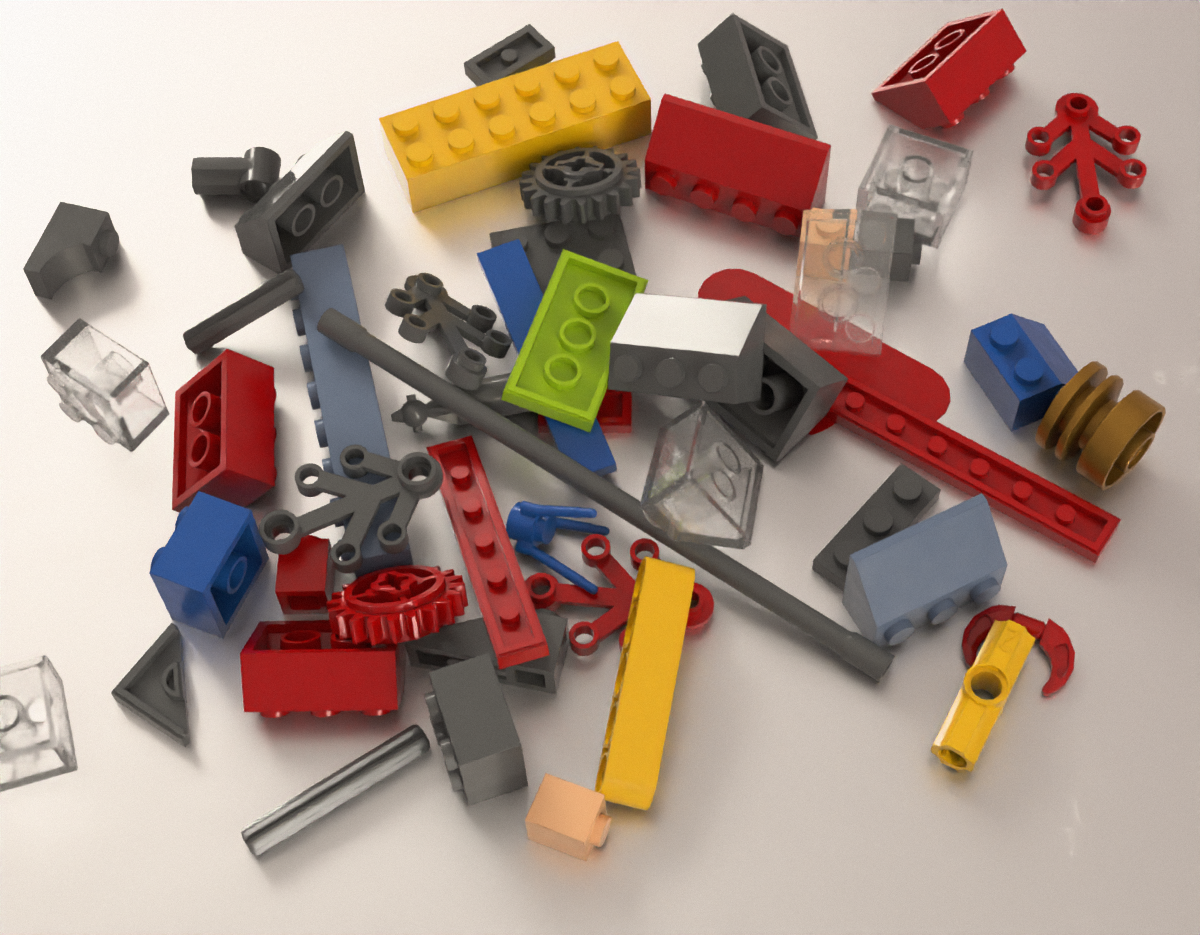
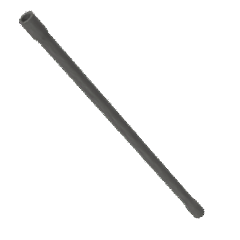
[317,308,895,682]

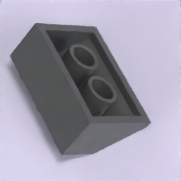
[697,13,818,140]
[234,130,365,274]
[608,293,767,404]
[702,296,848,462]

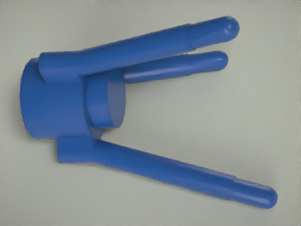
[506,501,610,594]

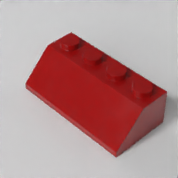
[644,93,831,240]

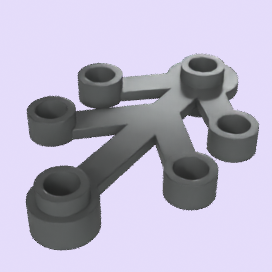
[385,273,512,390]
[259,444,443,574]

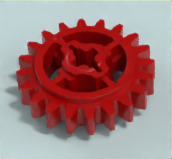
[326,565,468,645]

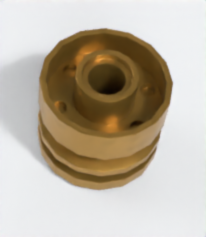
[1035,361,1166,491]

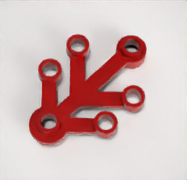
[1025,93,1147,234]
[525,534,714,656]

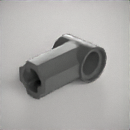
[191,146,281,204]

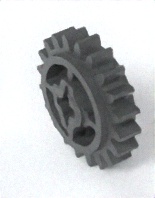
[519,146,642,224]

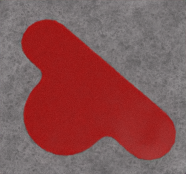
[698,269,951,436]

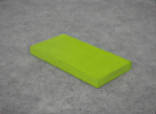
[501,249,649,432]

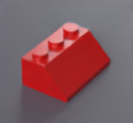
[871,8,1026,130]
[172,349,277,513]
[240,620,406,718]

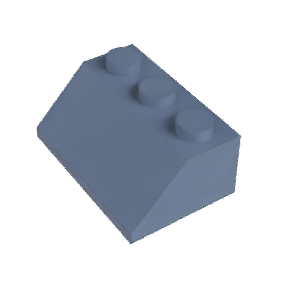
[842,493,1007,646]

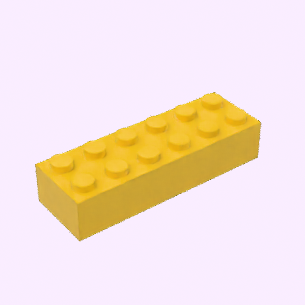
[379,41,651,213]

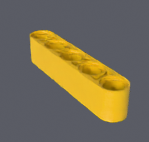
[595,556,695,811]

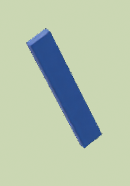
[477,239,617,476]

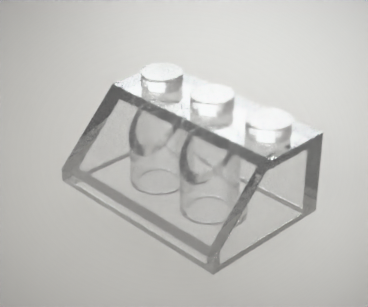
[789,209,898,357]
[639,400,764,549]

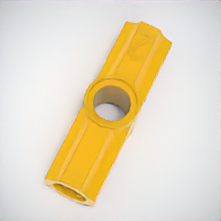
[931,620,1036,771]

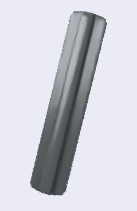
[182,269,304,354]

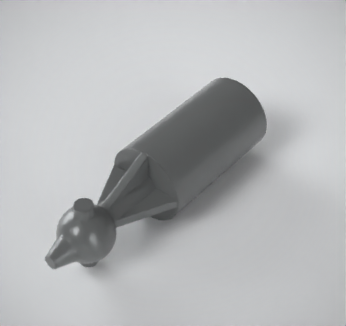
[391,373,530,433]

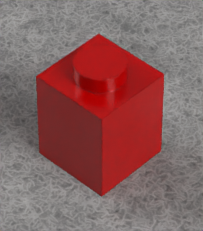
[275,535,336,615]

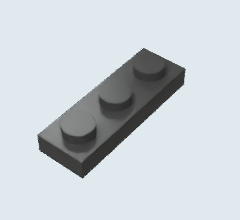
[812,463,941,591]

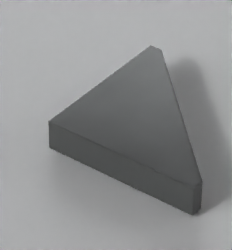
[111,623,190,747]

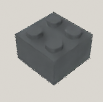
[424,653,528,806]

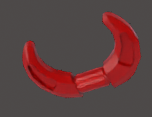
[961,605,1075,696]

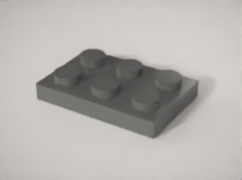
[489,213,636,295]

